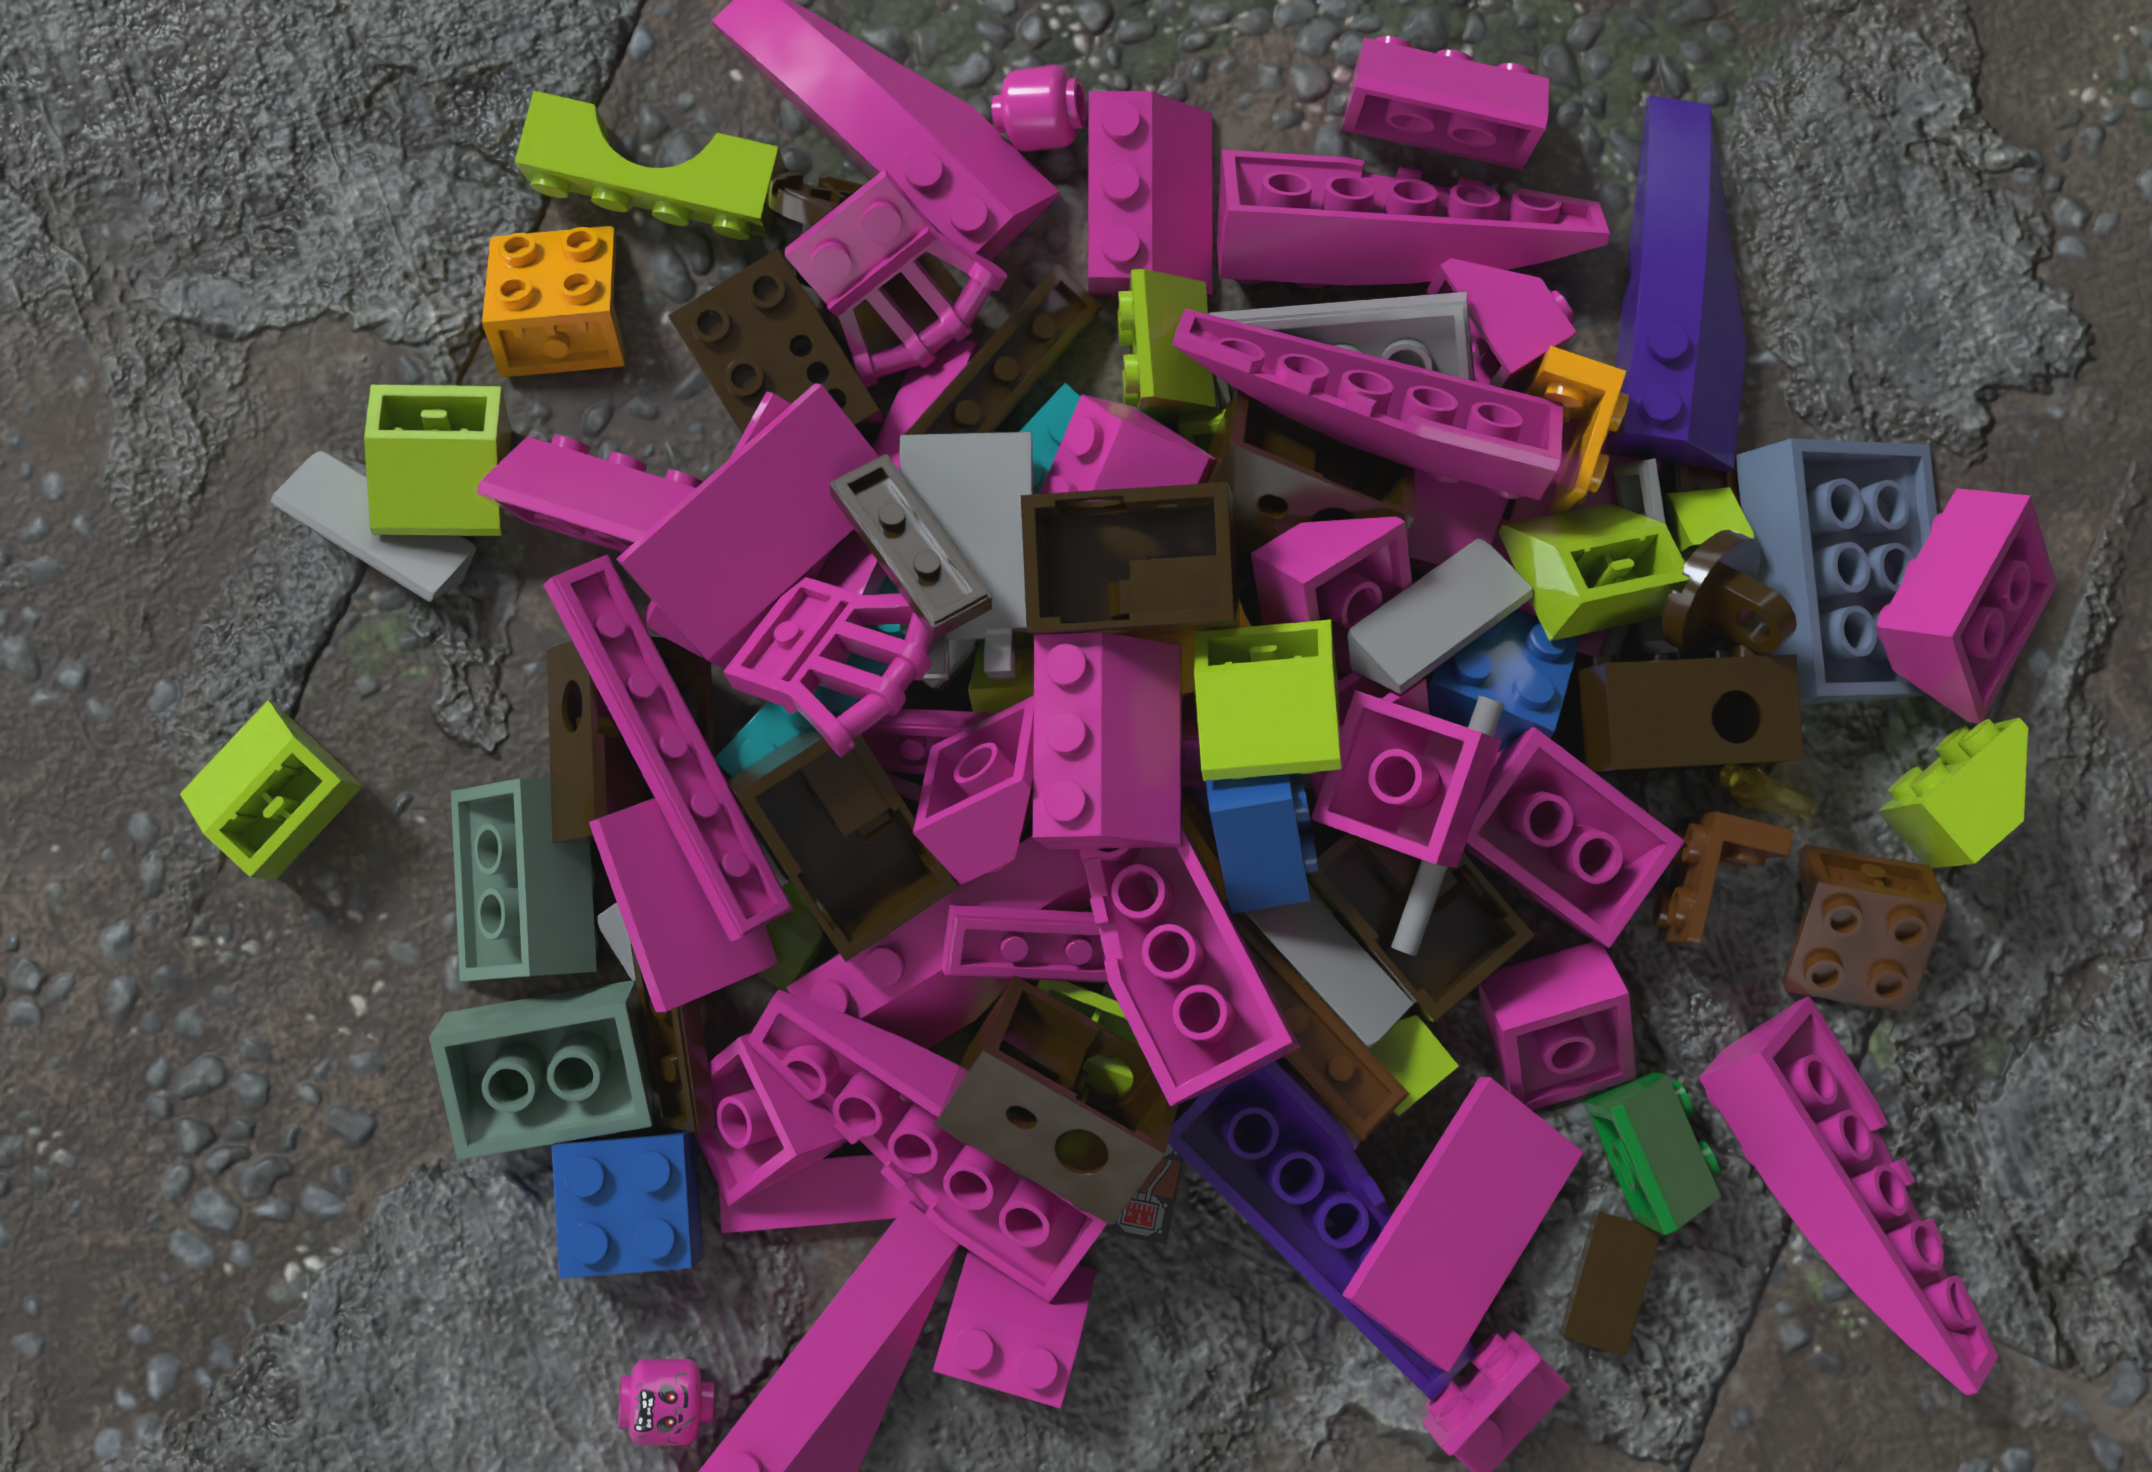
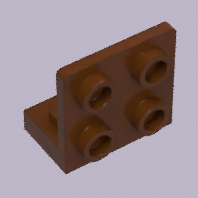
[1652,812,1794,945]
[1782,844,1948,1012]

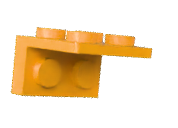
[482,226,626,378]
[1521,346,1629,515]

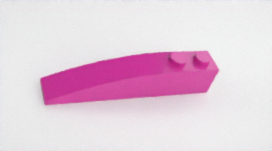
[711,0,1060,278]
[1217,150,1610,288]
[1173,309,1564,500]
[1079,821,1301,1106]
[786,833,1092,1049]
[747,990,1108,1303]
[1698,996,1998,1396]
[698,1200,960,1472]

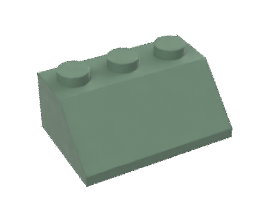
[451,778,599,982]
[429,980,653,1160]

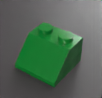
[1582,1072,1721,1235]

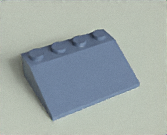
[1736,438,1937,705]

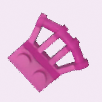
[785,169,1007,388]
[723,576,933,757]

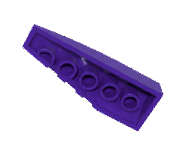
[1605,96,1746,472]
[1168,1061,1476,1401]

